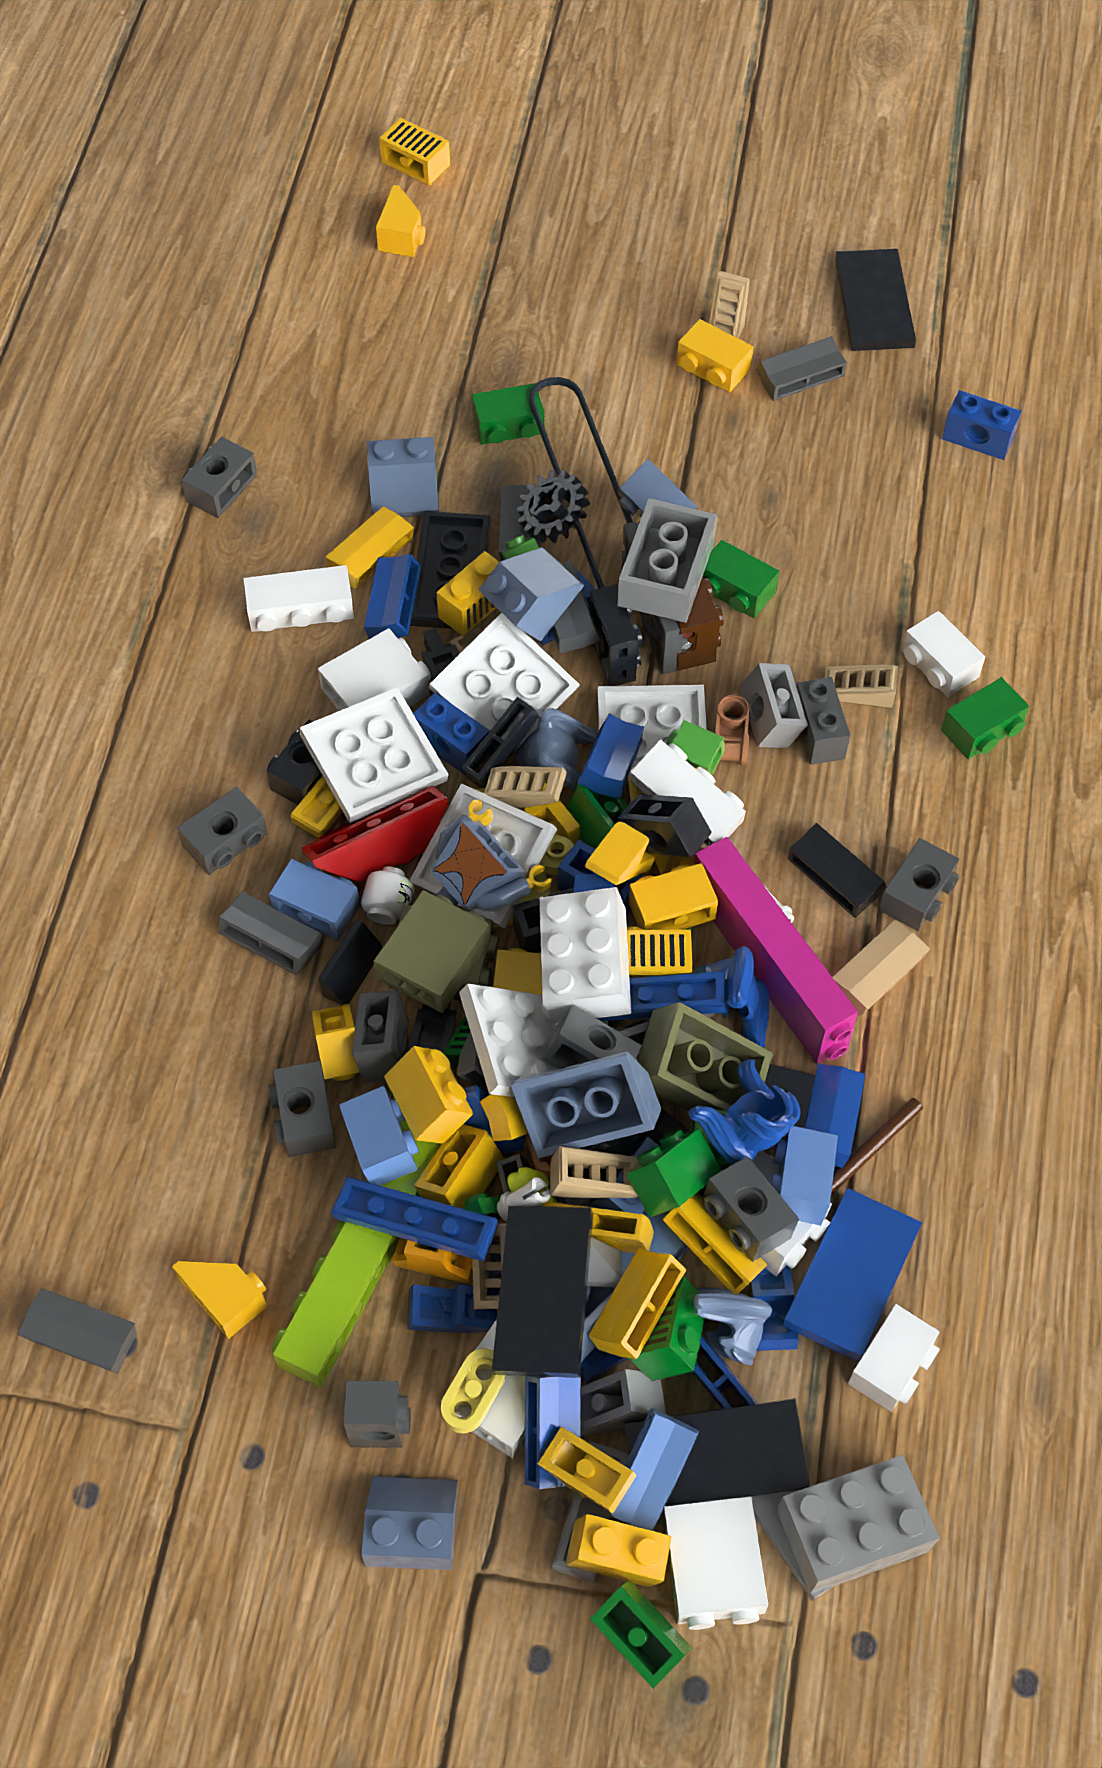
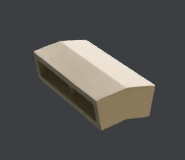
[832,920,930,1016]

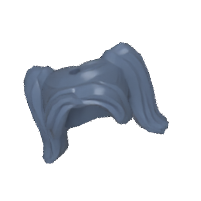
[516,708,598,791]
[694,1288,772,1365]

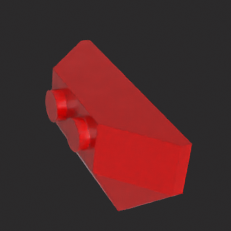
[301,786,449,882]

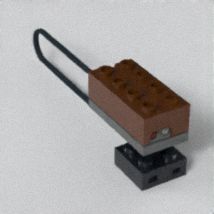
[529,377,724,686]

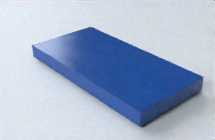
[782,1188,922,1362]

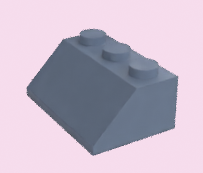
[510,1051,661,1158]

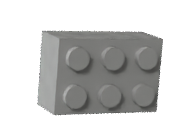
[618,498,717,623]
[776,1455,940,1595]

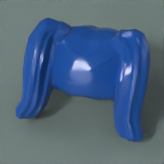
[695,946,770,1048]
[688,1059,801,1165]

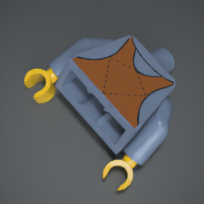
[432,800,552,911]

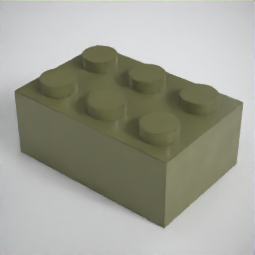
[637,1002,773,1111]

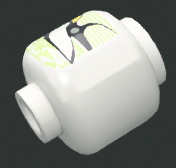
[361,866,414,925]

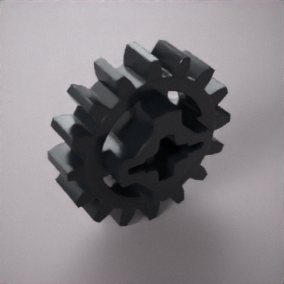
[516,470,590,543]

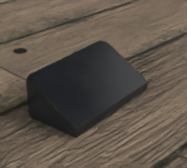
[318,919,383,1005]

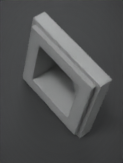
[587,1237,623,1287]

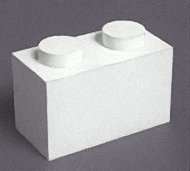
[902,611,985,697]
[848,1304,940,1412]

